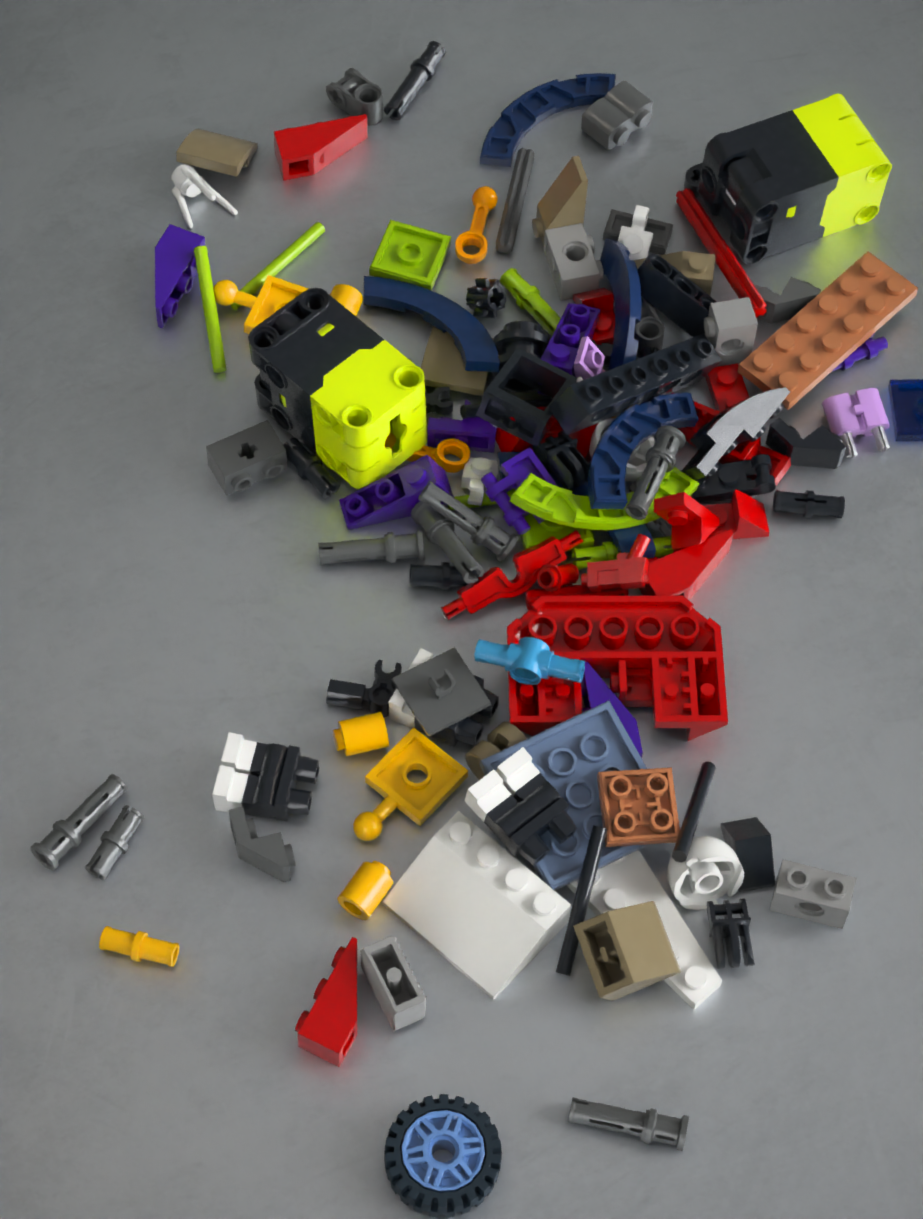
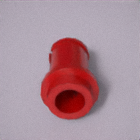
[537,563,579,592]

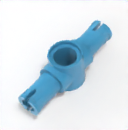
[474,637,585,685]

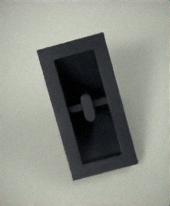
[720,817,775,892]

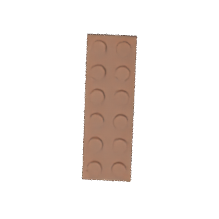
[738,251,918,410]

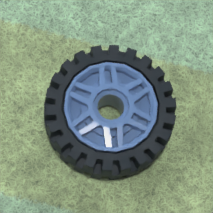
[384,1094,502,1218]

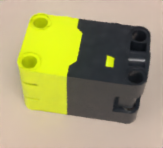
[697,94,892,265]
[248,288,427,490]

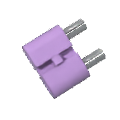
[822,388,890,459]

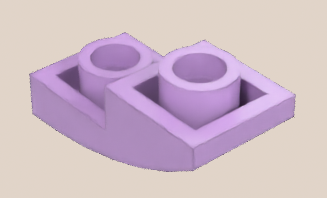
[574,336,606,380]

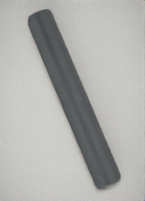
[495,148,535,254]

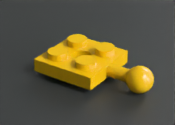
[213,275,308,334]
[353,727,469,841]

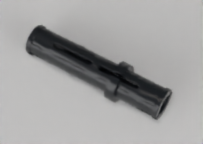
[384,41,446,121]

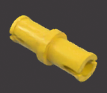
[99,926,180,967]

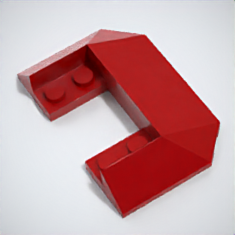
[507,595,728,741]

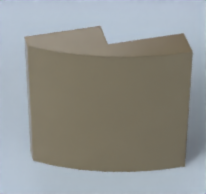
[176,129,258,177]
[421,327,494,396]

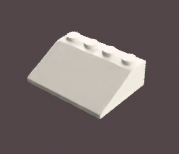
[382,811,571,1000]

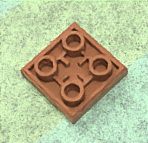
[597,767,680,847]

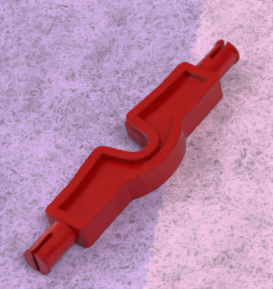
[441,530,583,620]

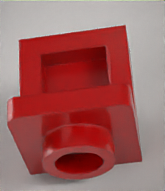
[610,660,653,707]

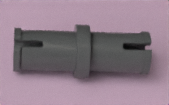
[85,805,144,880]

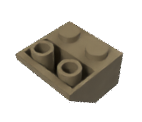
[573,901,681,1001]

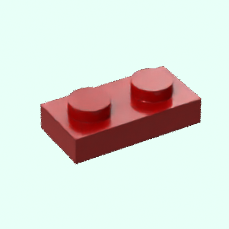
[705,363,750,412]

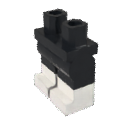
[389,648,499,747]
[212,732,320,822]
[465,747,577,865]

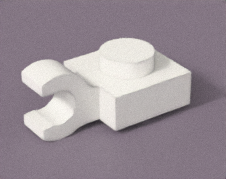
[618,205,654,260]
[461,457,499,506]

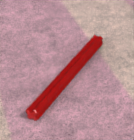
[676,188,767,318]

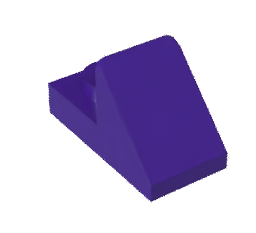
[427,399,496,453]

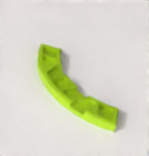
[510,467,699,530]

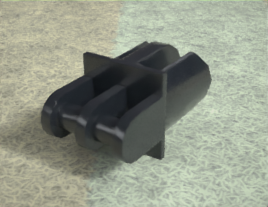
[533,430,590,490]
[707,898,755,969]

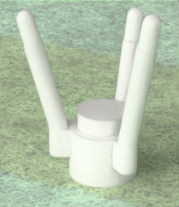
[171,164,237,229]

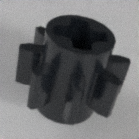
[466,278,506,318]

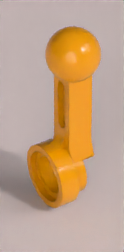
[455,186,498,264]
[385,433,470,473]

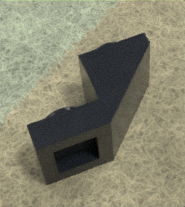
[765,418,846,469]

